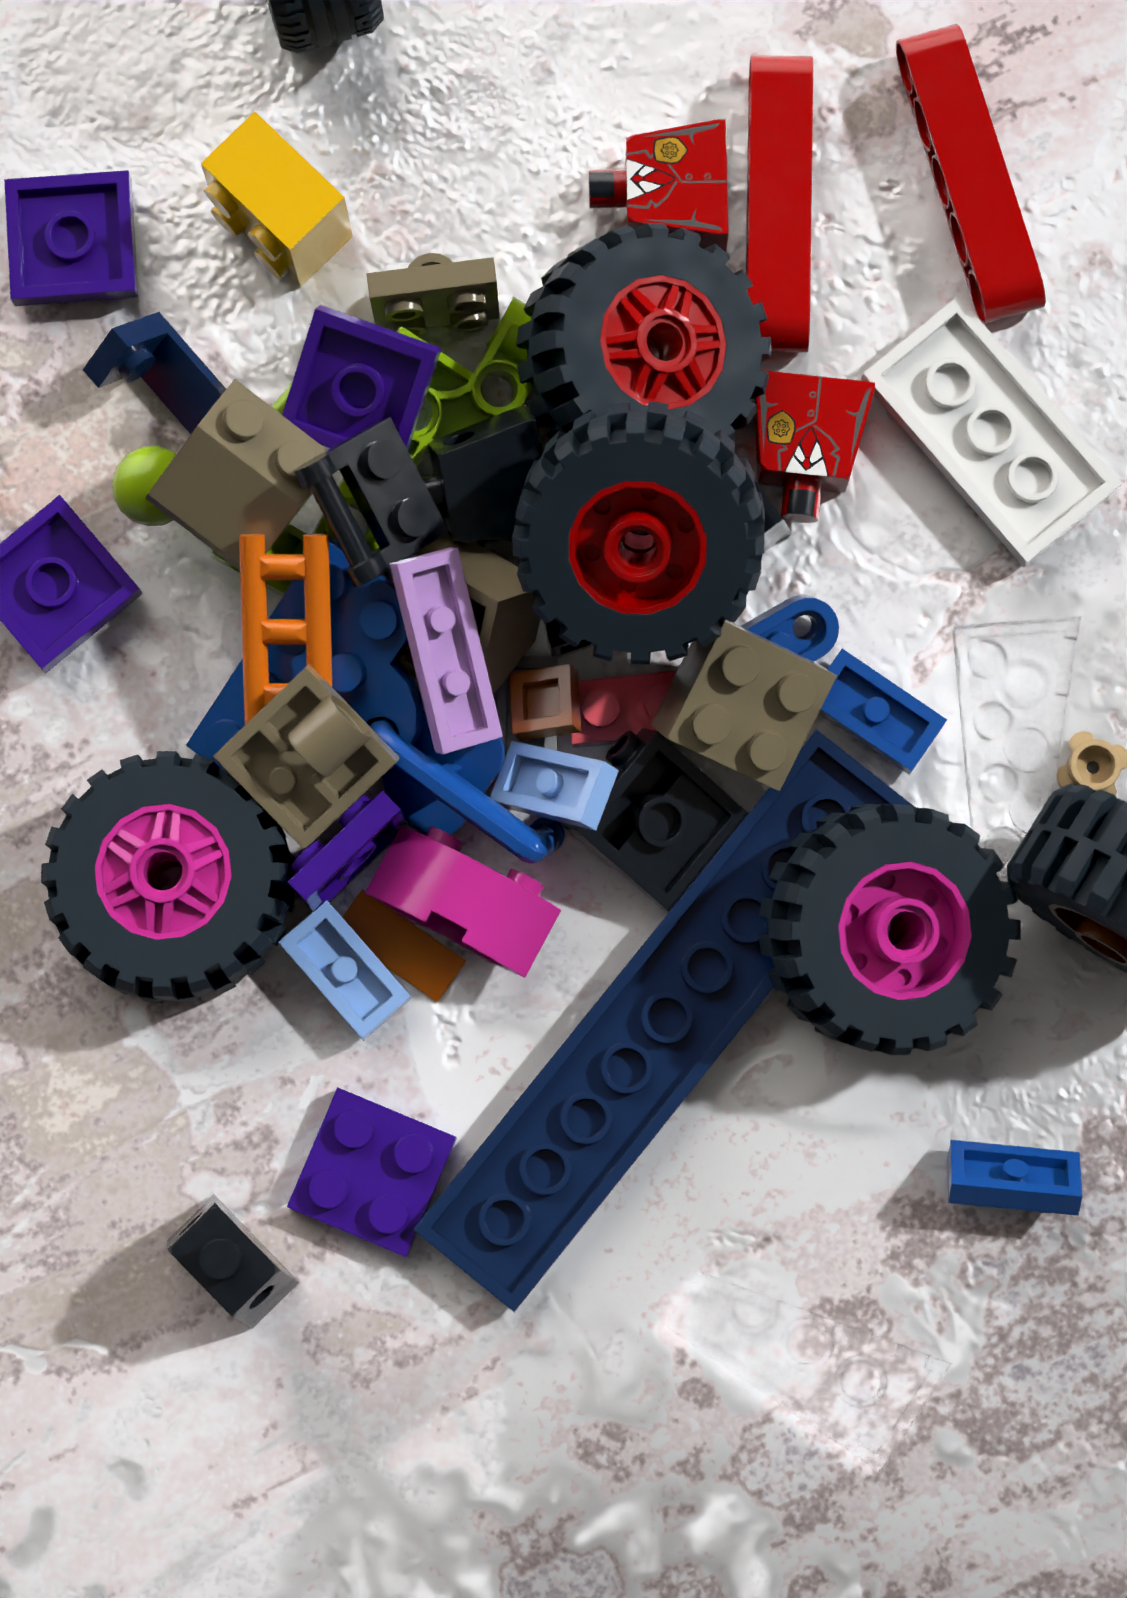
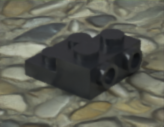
[562,727,748,911]

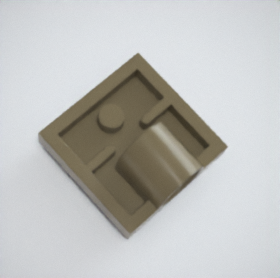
[366,253,500,336]
[213,664,400,850]

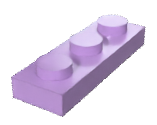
[389,547,503,754]

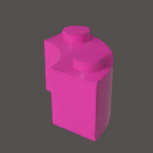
[365,825,561,978]

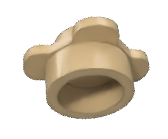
[1056,731,1127,796]

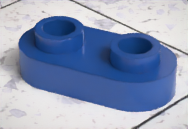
[741,595,839,661]

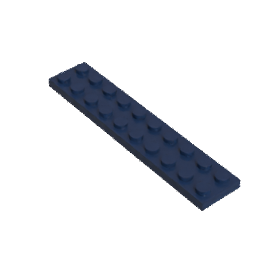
[413,729,915,1312]

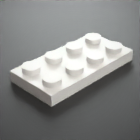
[861,296,1123,568]

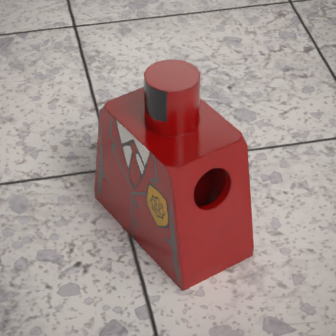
[589,119,729,252]
[752,370,875,523]

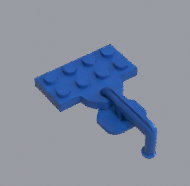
[186,536,565,864]

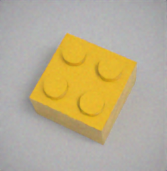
[200,111,353,288]

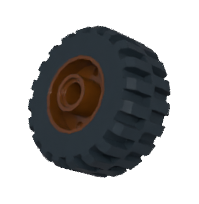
[1007,784,1127,973]

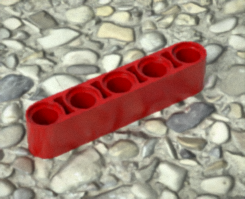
[895,23,1046,324]
[745,55,813,353]

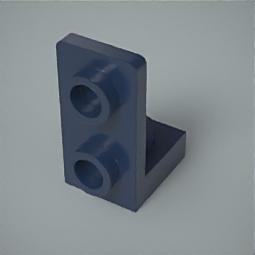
[82,312,226,435]

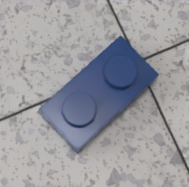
[819,648,947,775]
[947,1140,1083,1216]

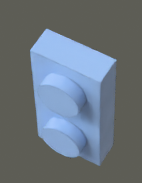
[490,741,619,831]
[279,900,412,1041]

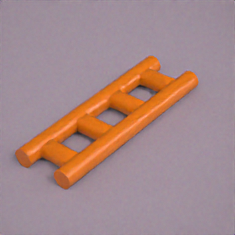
[239,533,332,725]

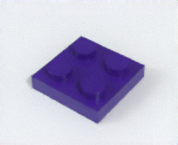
[4,170,138,306]
[282,305,442,450]
[0,495,143,674]
[288,791,408,912]
[287,1087,457,1257]

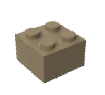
[651,620,837,791]

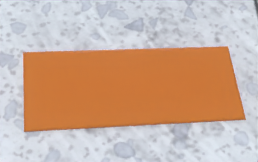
[342,889,466,1002]

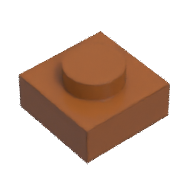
[510,664,581,741]

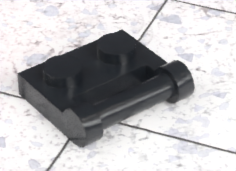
[293,417,449,587]

